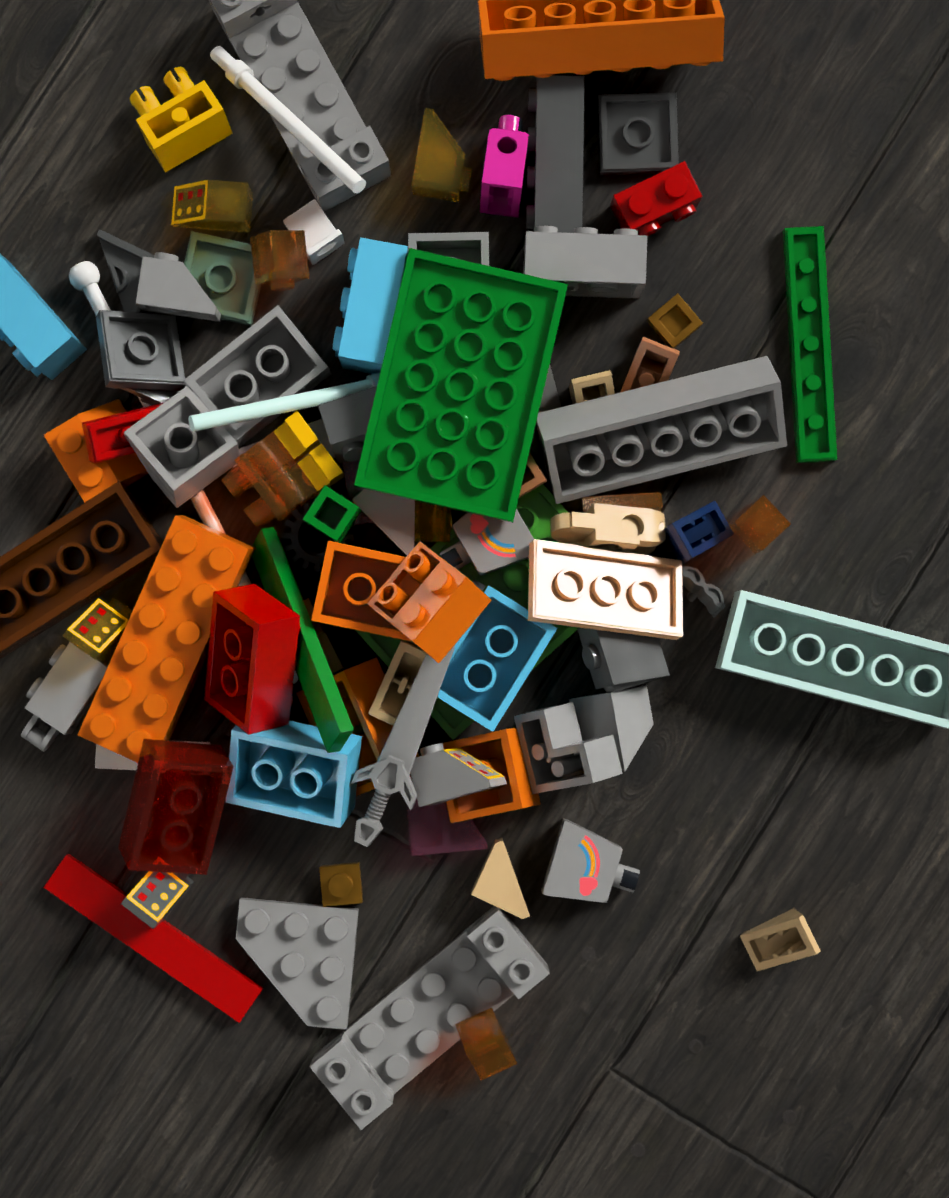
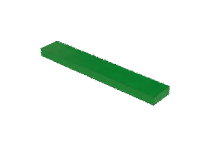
[783,226,837,463]
[252,527,354,753]

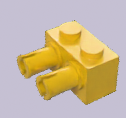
[129,67,233,173]

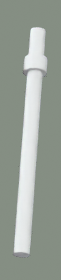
[210,46,366,194]

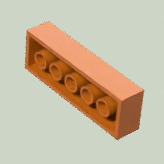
[478,0,725,81]
[78,515,255,768]

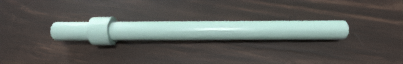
[188,373,380,432]

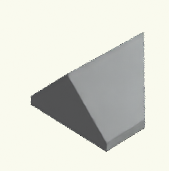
[569,685,654,771]

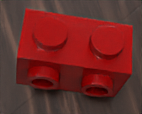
[610,161,702,237]

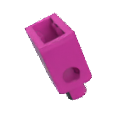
[480,115,529,218]

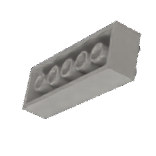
[536,356,787,504]

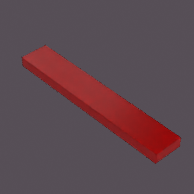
[43,854,263,1023]

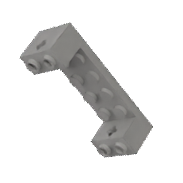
[209,0,391,212]
[309,906,550,1130]

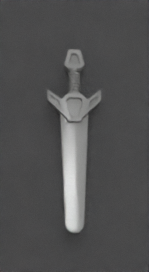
[351,645,455,847]

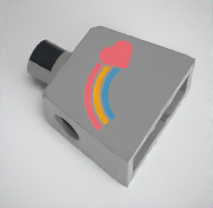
[440,509,534,576]
[541,818,640,903]

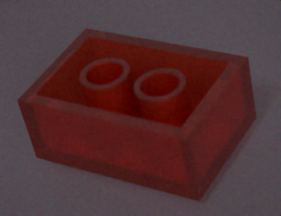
[118,739,234,875]

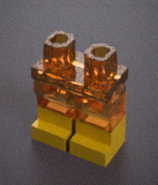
[222,411,344,528]

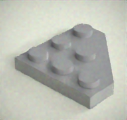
[236,897,359,1030]

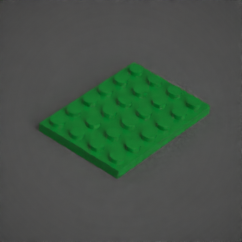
[354,248,568,523]

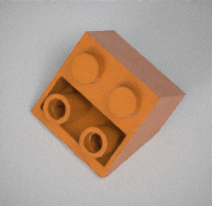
[367,541,492,663]

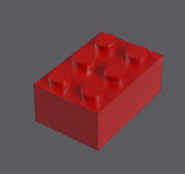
[204,584,300,735]

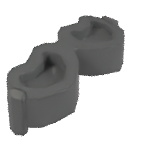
[682,566,725,618]

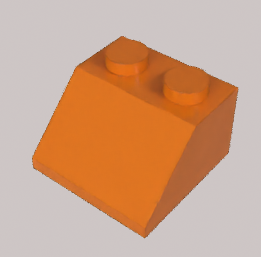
[44,399,148,503]
[443,728,541,823]

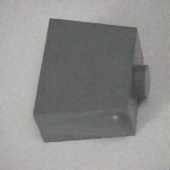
[577,628,670,693]

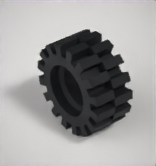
[282,502,355,573]

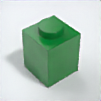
[303,485,361,543]

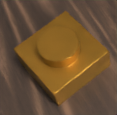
[647,293,703,349]
[319,862,363,907]

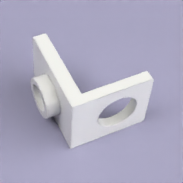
[283,199,345,265]

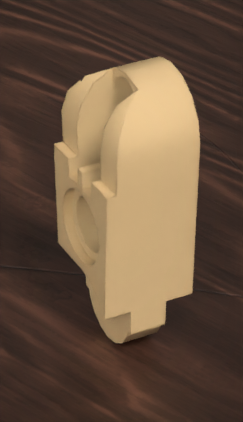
[550,503,666,556]

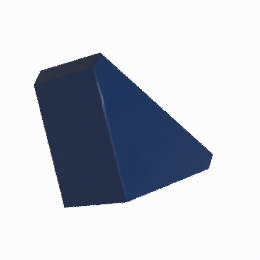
[665,501,734,564]

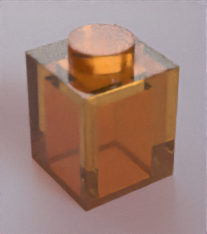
[250,230,310,291]
[729,495,791,554]
[455,1007,517,1080]

